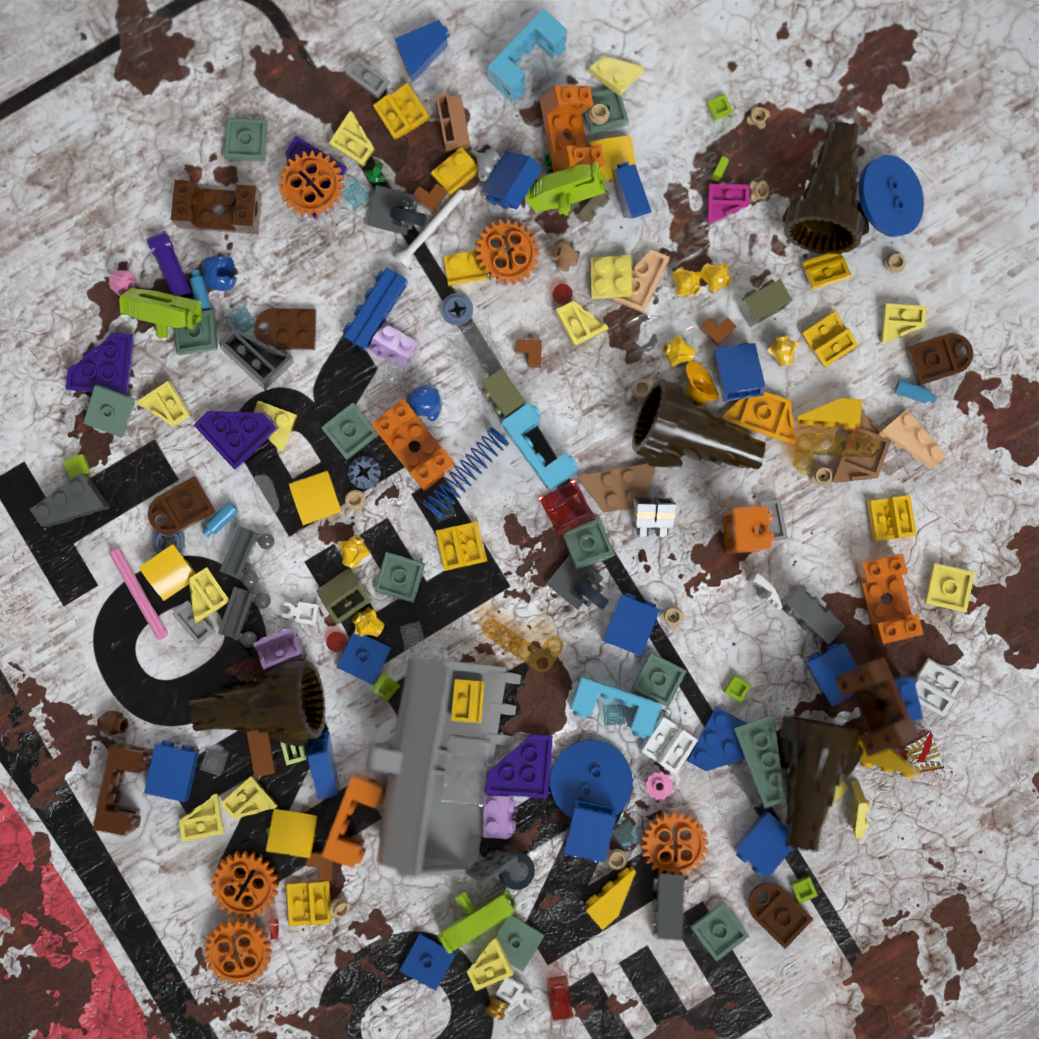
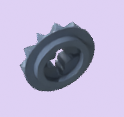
[441,293,473,326]
[348,456,381,489]
[152,531,185,554]

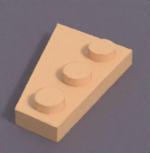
[608,249,670,314]
[878,409,947,469]

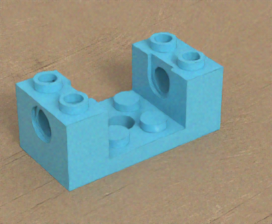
[487,8,567,102]
[502,403,578,492]
[570,676,661,739]

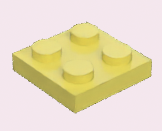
[591,255,633,299]
[924,563,975,613]

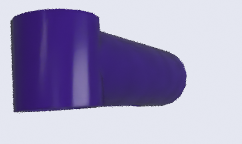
[146,231,193,298]

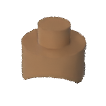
[551,242,580,272]

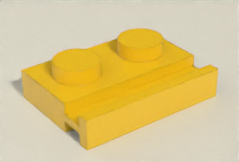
[431,147,478,196]
[443,251,488,286]
[802,254,851,290]
[451,679,485,723]

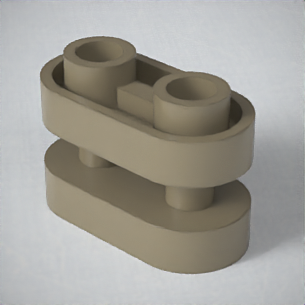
[570,189,610,223]

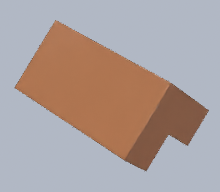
[436,93,471,152]

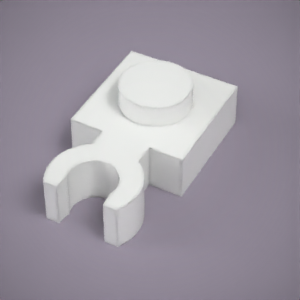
[281,602,320,625]
[495,977,535,1010]

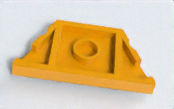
[721,391,797,446]

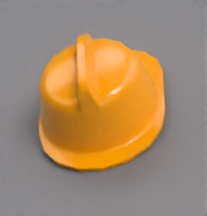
[685,362,719,407]

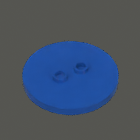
[859,155,924,237]
[550,740,633,818]

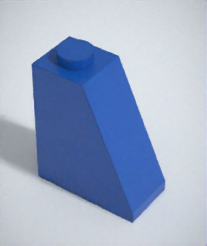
[395,20,450,82]
[612,162,652,218]
[307,732,339,799]

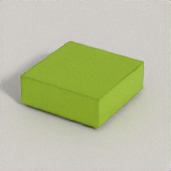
[706,94,733,122]
[711,156,729,182]
[64,454,92,480]
[371,673,400,702]
[723,674,752,703]
[790,875,818,904]

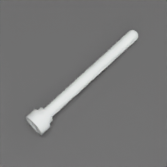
[394,190,465,268]

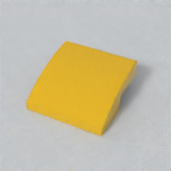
[373,83,431,139]
[588,136,637,182]
[800,310,858,368]
[289,470,342,525]
[866,495,917,542]
[436,522,487,571]
[138,544,196,600]
[266,809,318,858]
[285,881,332,927]

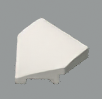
[747,574,782,610]

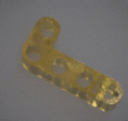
[794,433,878,475]
[482,619,563,672]

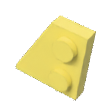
[555,301,609,347]
[881,303,927,343]
[137,381,192,426]
[254,401,297,452]
[850,781,870,838]
[179,794,225,842]
[467,936,514,991]

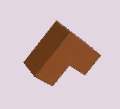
[413,184,448,214]
[699,318,737,346]
[516,340,542,367]
[306,852,334,881]

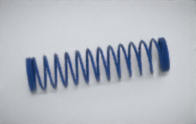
[422,427,509,519]

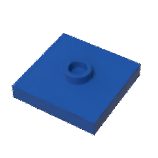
[336,632,391,685]
[399,933,456,991]

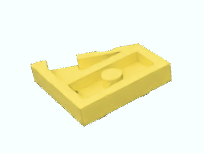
[589,56,645,96]
[329,111,374,167]
[189,568,229,624]
[220,776,278,820]

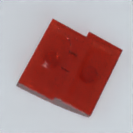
[539,480,595,536]

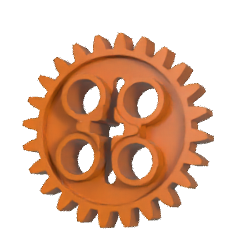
[278,151,345,218]
[474,219,540,286]
[641,810,709,876]
[210,850,280,920]
[203,917,272,986]

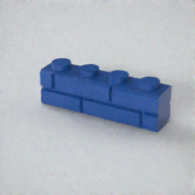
[343,267,408,351]

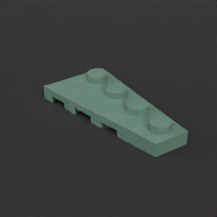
[734,714,785,808]

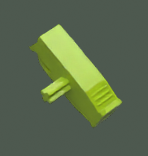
[525,161,605,216]
[119,287,202,339]
[438,888,517,954]

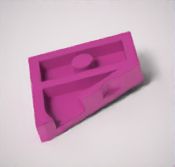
[707,184,750,224]

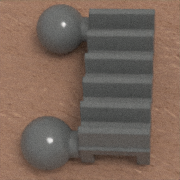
[220,526,275,588]
[218,587,271,648]

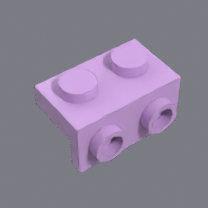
[369,323,419,369]
[253,628,304,672]
[483,794,516,839]

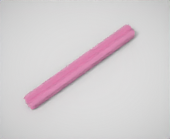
[109,548,168,640]

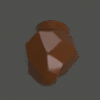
[97,711,129,736]

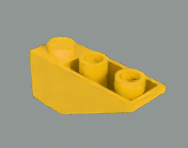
[797,398,862,430]
[859,735,921,779]
[585,866,636,930]

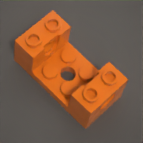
[539,86,605,173]
[371,399,456,491]
[722,506,774,554]
[855,553,923,644]
[322,772,387,868]

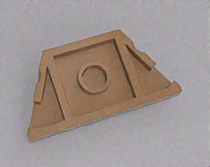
[831,409,892,483]
[578,463,655,513]

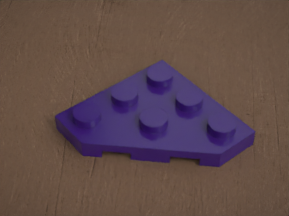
[285,136,348,220]
[65,333,135,396]
[194,411,279,470]
[485,734,553,799]

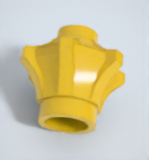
[701,263,732,293]
[672,267,702,297]
[767,334,799,366]
[663,335,695,367]
[339,536,371,568]
[352,607,384,637]

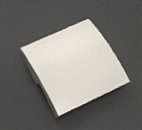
[914,658,965,717]
[639,715,698,775]

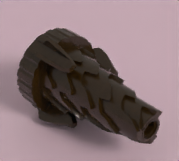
[782,122,869,254]
[632,379,766,470]
[189,658,326,746]
[776,715,864,852]

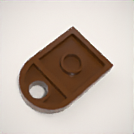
[254,308,317,351]
[906,333,973,386]
[148,476,216,535]
[747,882,814,949]

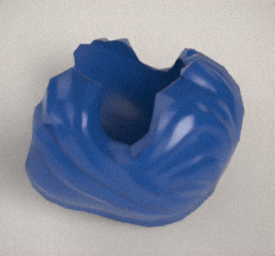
[203,256,237,291]
[407,385,443,421]

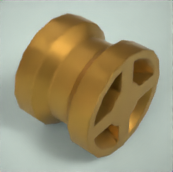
[485,995,510,1020]

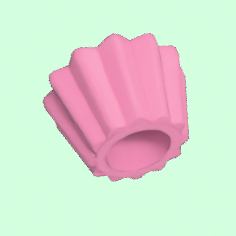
[109,271,137,296]
[645,772,674,800]

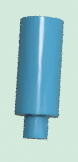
[189,270,211,311]
[894,379,937,404]
[202,501,239,537]

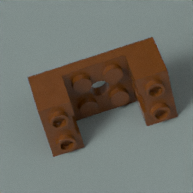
[171,179,262,234]
[834,658,919,757]
[92,742,153,836]

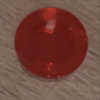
[553,284,573,305]
[326,631,347,652]
[270,918,279,940]

